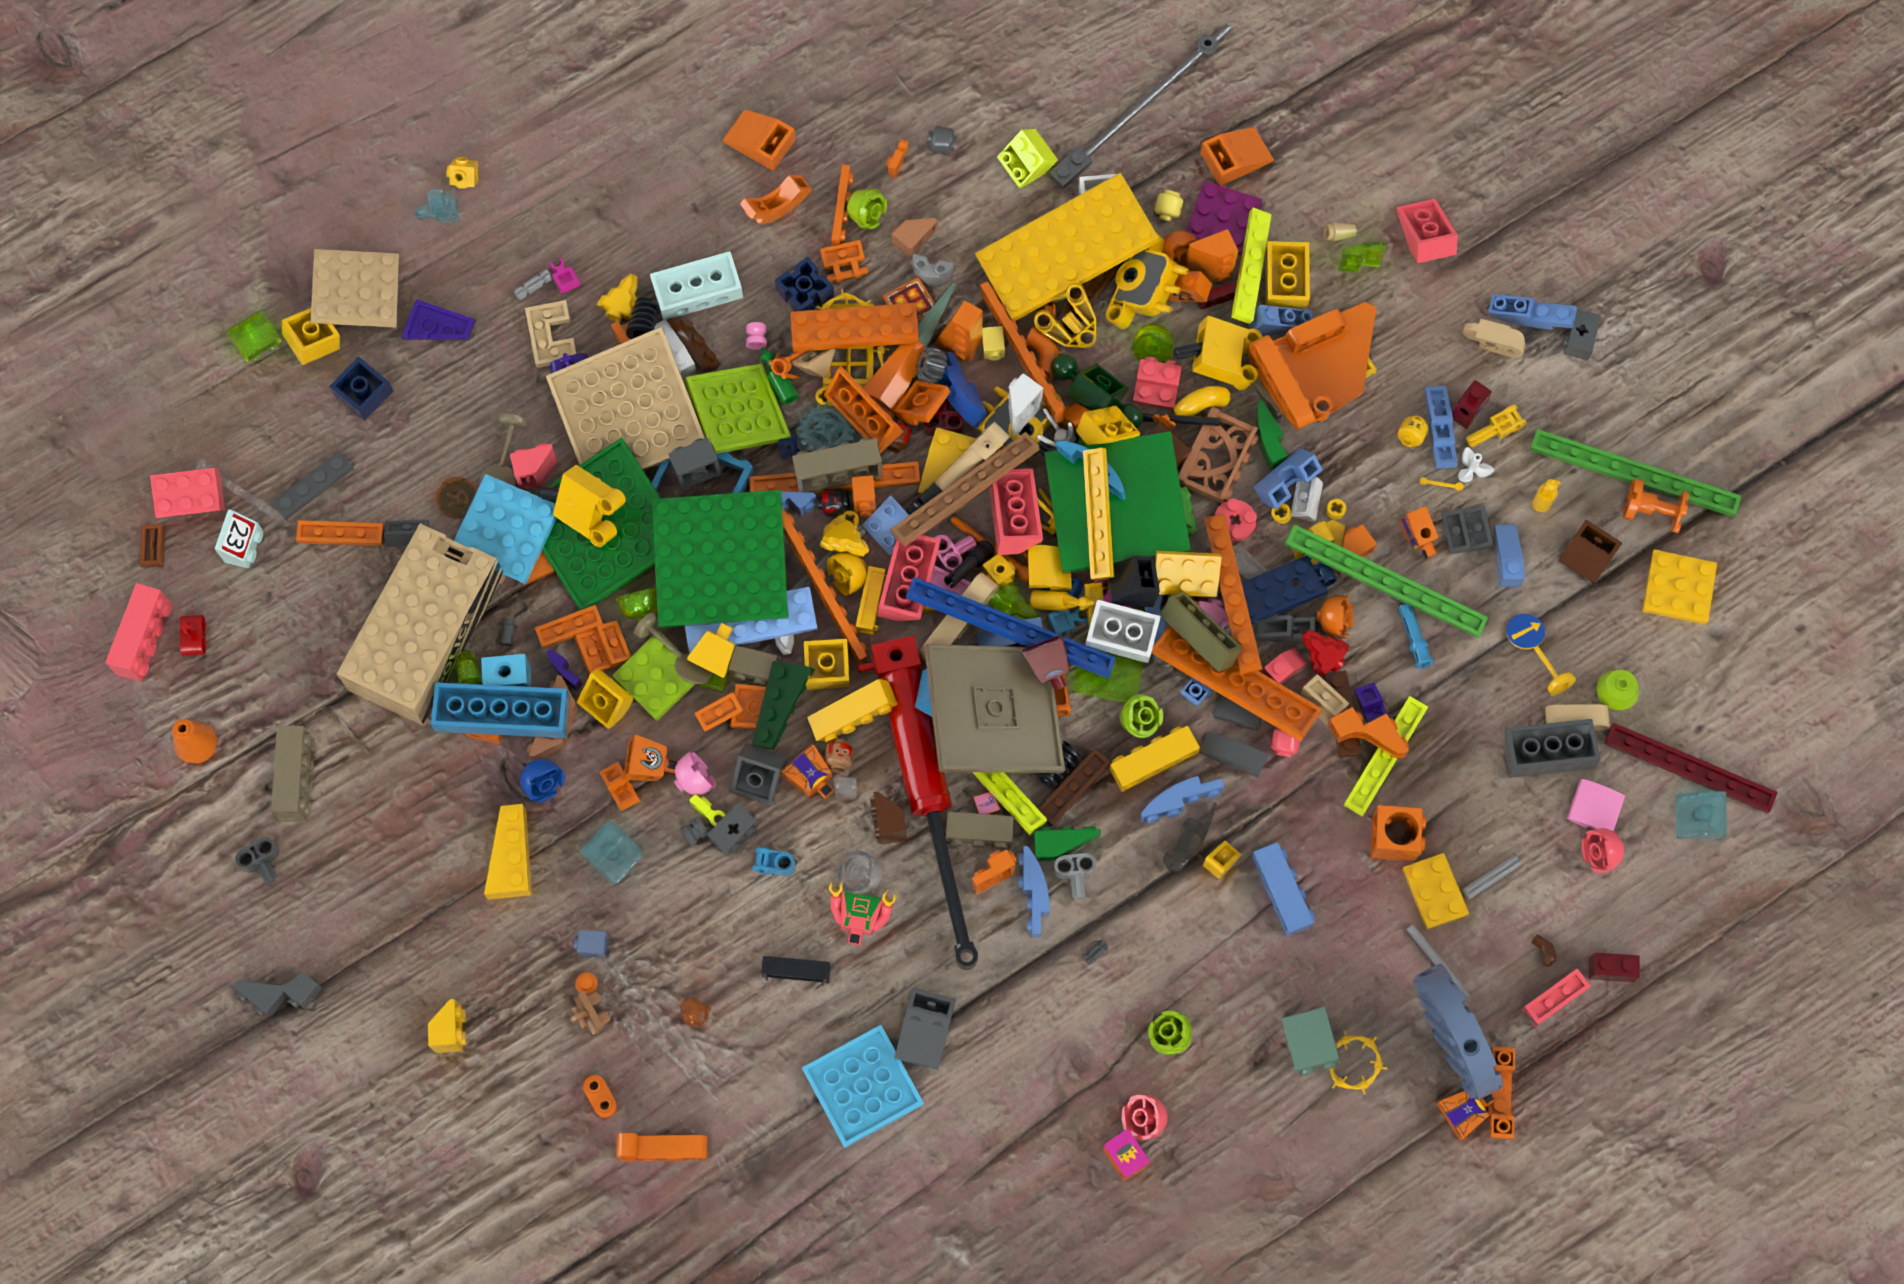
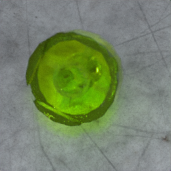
[1132,324,1174,363]
[616,587,657,623]

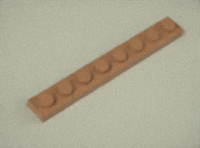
[891,432,1040,547]

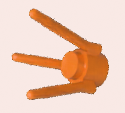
[769,351,807,380]

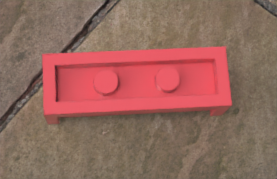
[1521,969,1591,1028]

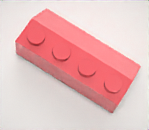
[989,468,1043,555]
[877,535,941,622]

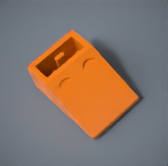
[722,109,796,171]
[1200,127,1274,186]

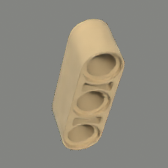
[1545,704,1610,731]

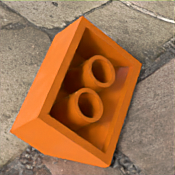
[1185,229,1238,284]

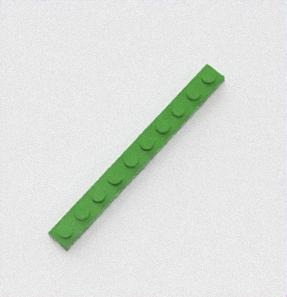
[1529,429,1741,517]
[1284,524,1488,638]

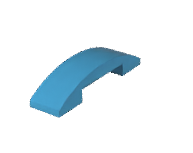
[1056,441,1126,500]

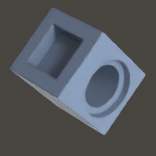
[574,930,608,958]

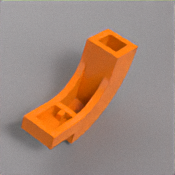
[740,175,812,224]

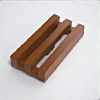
[140,524,165,568]

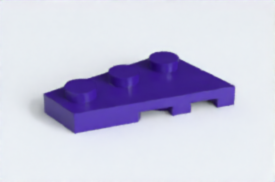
[401,299,476,340]

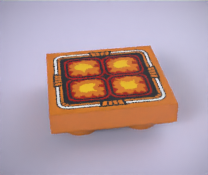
[882,277,935,323]

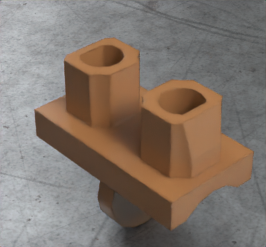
[570,991,611,1035]

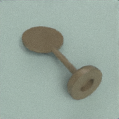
[479,413,529,487]
[634,612,712,684]

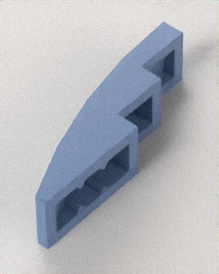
[1425,386,1458,469]

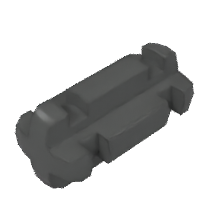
[1082,940,1108,965]

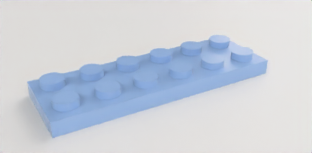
[685,587,818,653]

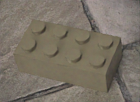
[792,438,883,492]
[271,726,315,822]

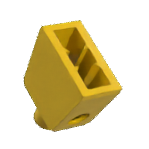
[687,622,736,678]

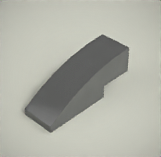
[1252,615,1318,643]
[1199,732,1269,778]

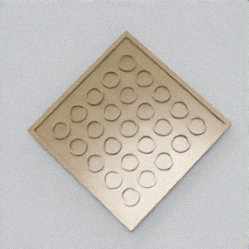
[546,327,706,470]

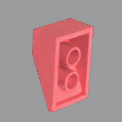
[1396,199,1458,263]

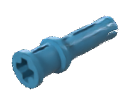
[1398,604,1435,669]

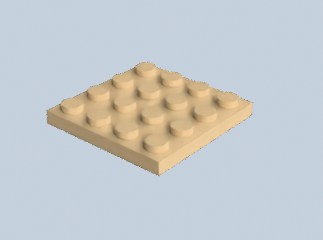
[311,249,399,327]

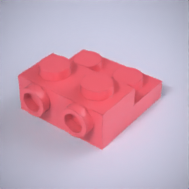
[1132,357,1182,411]

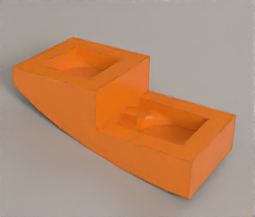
[599,762,640,812]

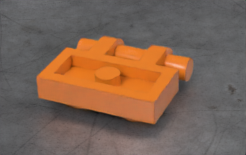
[820,240,868,283]

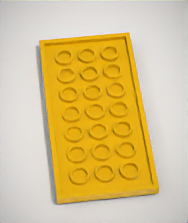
[975,173,1160,321]

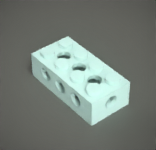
[650,251,743,320]

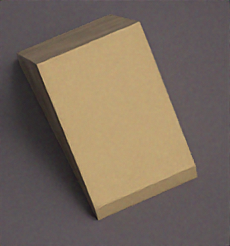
[792,349,835,378]

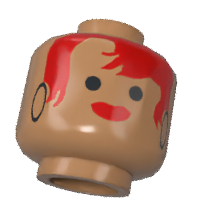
[824,739,853,773]

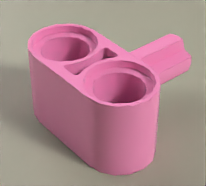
[935,535,976,573]

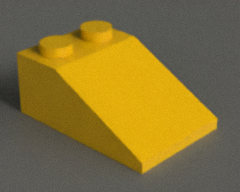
[918,427,976,494]

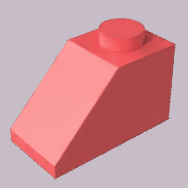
[1262,647,1309,685]

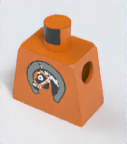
[623,734,677,781]

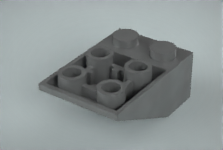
[894,988,956,1070]

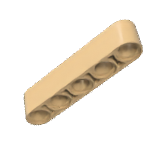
[918,572,999,663]

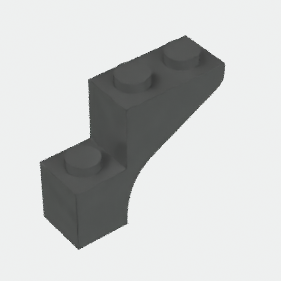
[232,971,322,1017]

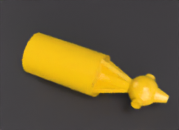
[1532,479,1560,513]
[1030,590,1095,611]

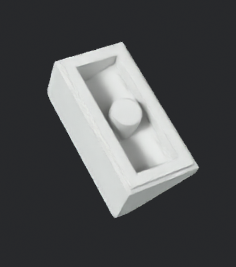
[1291,477,1323,521]

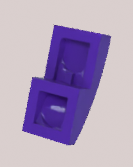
[547,649,582,691]
[1354,682,1390,723]

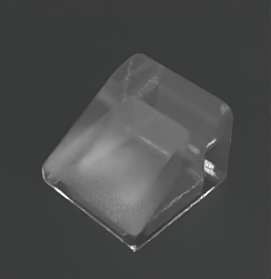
[834,778,857,799]

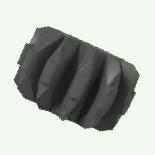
[916,347,947,383]

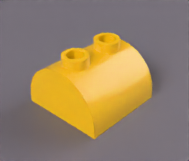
[576,669,633,729]

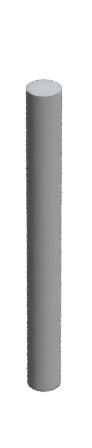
[1406,924,1470,998]

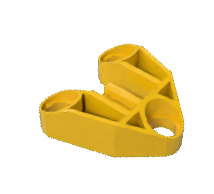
[1034,282,1096,348]

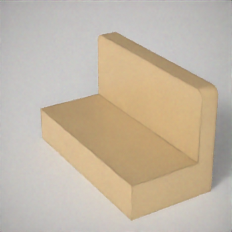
[1299,674,1349,726]

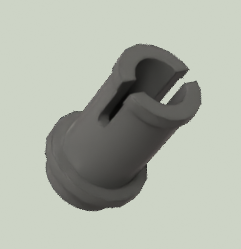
[499,618,517,646]

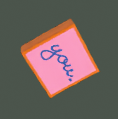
[973,791,1000,815]

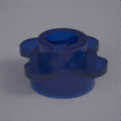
[777,436,800,459]

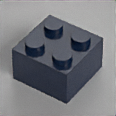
[329,356,394,421]

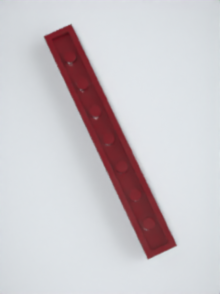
[1604,722,1778,813]

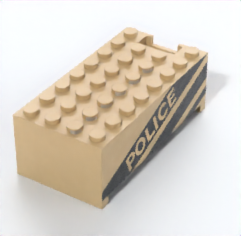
[337,523,506,726]

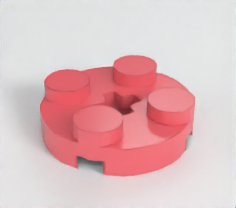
[1214,498,1257,542]

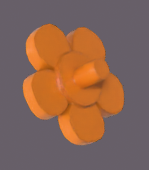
[1152,414,1176,430]

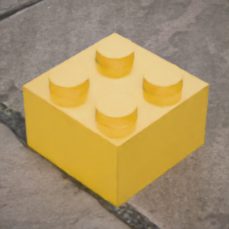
[282,308,340,365]
[804,639,850,690]

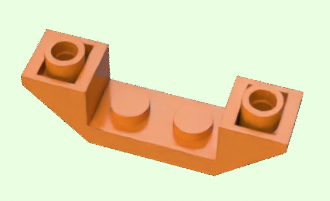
[1487,1047,1515,1139]

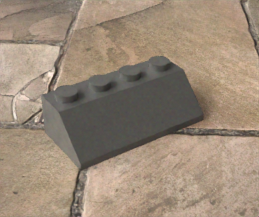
[1505,719,1601,778]

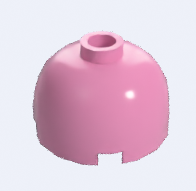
[674,751,716,795]

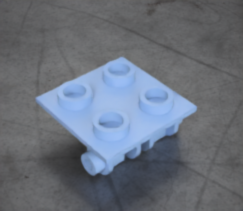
[862,495,909,556]

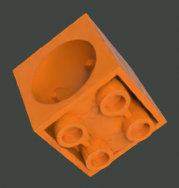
[1370,805,1426,862]

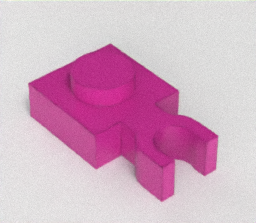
[549,257,580,294]

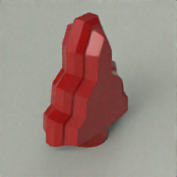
[1302,630,1349,676]

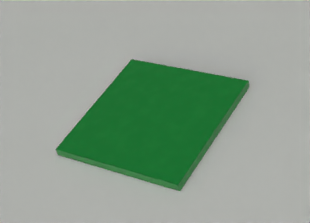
[1044,431,1191,574]

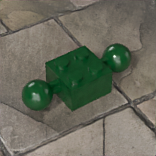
[1051,353,1144,429]

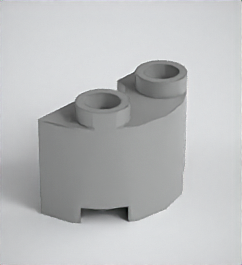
[913,254,954,288]

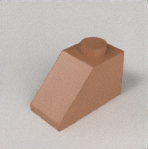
[892,218,938,258]

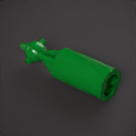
[759,347,799,405]

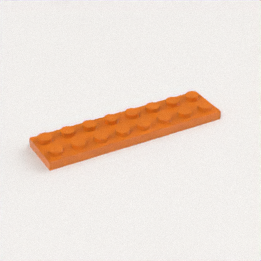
[1151,626,1322,741]

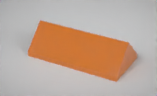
[824,366,904,453]

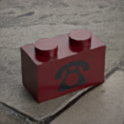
[1589,953,1640,982]

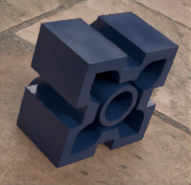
[775,257,834,312]

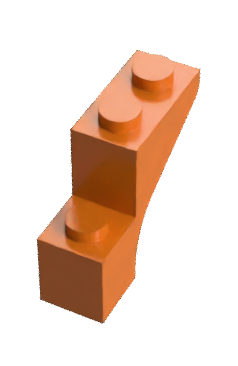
[1327,707,1409,759]

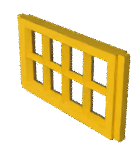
[823,303,874,388]

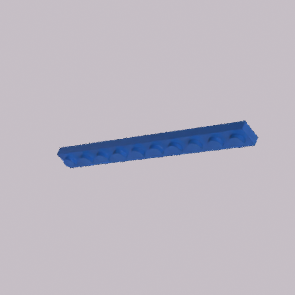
[905,577,1116,678]

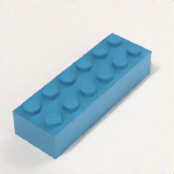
[431,682,570,738]

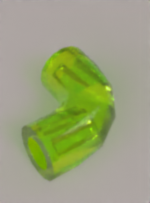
[455,650,481,684]

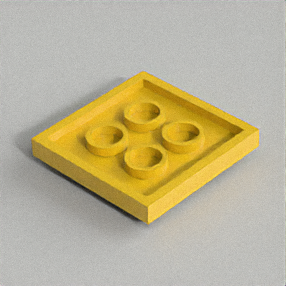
[1642,549,1717,625]

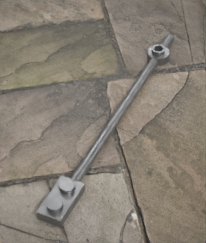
[1049,24,1231,189]

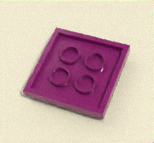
[1186,181,1263,256]

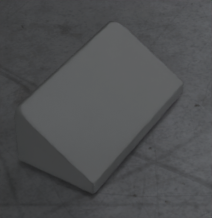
[384,520,429,547]

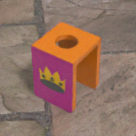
[1103,1129,1150,1182]

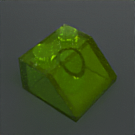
[225,310,282,363]

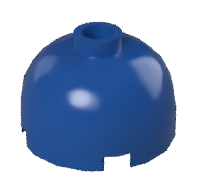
[520,758,565,803]

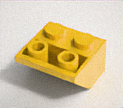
[1076,406,1140,445]
[428,999,466,1053]

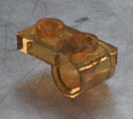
[680,997,711,1028]

